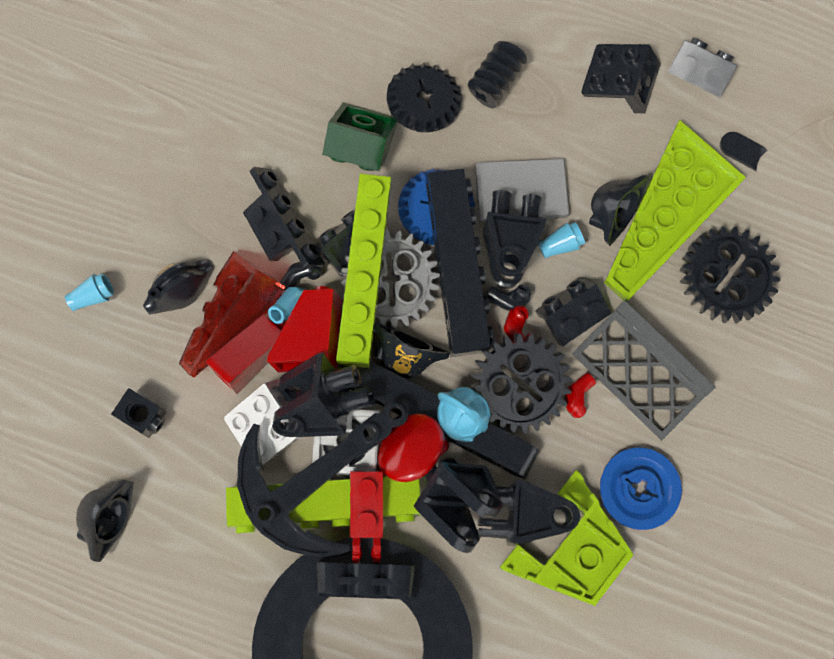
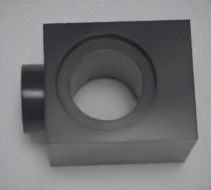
[110,388,166,438]

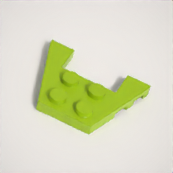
[499,470,634,606]

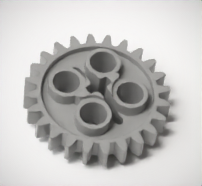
[341,229,440,329]

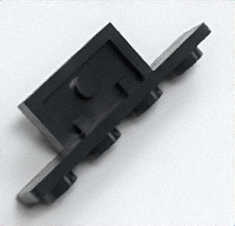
[243,167,325,269]

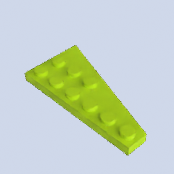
[604,119,746,302]

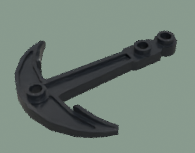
[237,401,408,557]

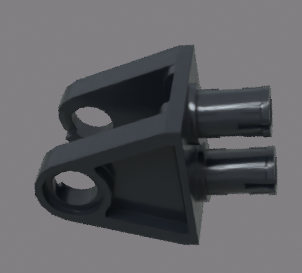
[483,190,546,289]
[272,352,375,437]
[413,457,503,553]
[477,480,580,546]

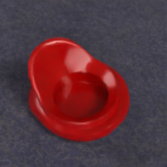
[378,414,449,483]

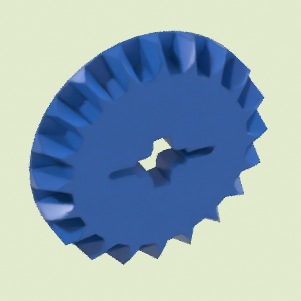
[398,168,476,245]
[599,448,682,530]

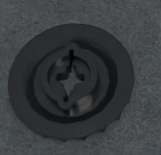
[386,62,462,133]

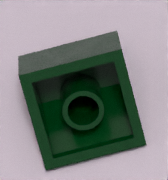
[322,102,398,171]

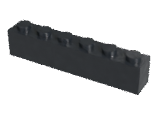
[425,168,494,357]

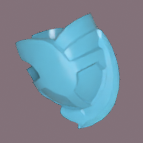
[437,387,491,442]

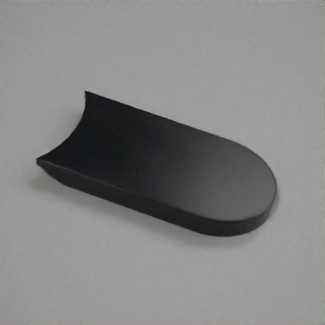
[720,132,768,172]

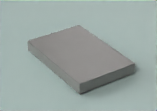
[475,159,569,222]

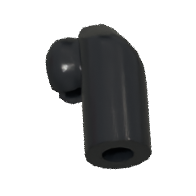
[278,262,322,291]
[486,285,531,311]

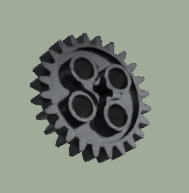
[680,226,781,324]
[470,332,572,434]

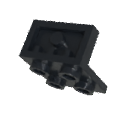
[581,44,661,114]

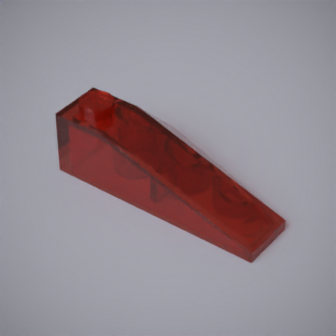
[179,251,285,378]

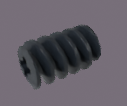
[468,41,527,109]

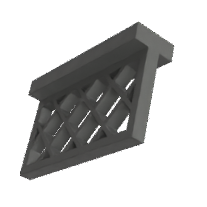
[572,300,716,441]

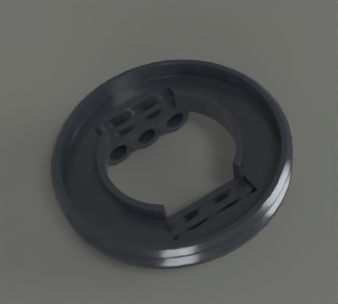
[252,538,473,659]

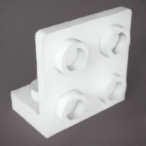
[224,379,304,465]

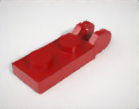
[350,471,383,563]

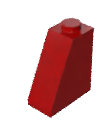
[267,286,343,372]
[206,314,284,394]

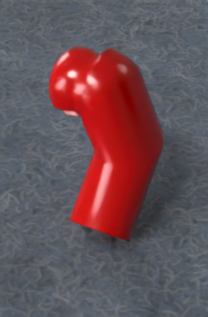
[503,305,529,341]
[565,372,596,418]

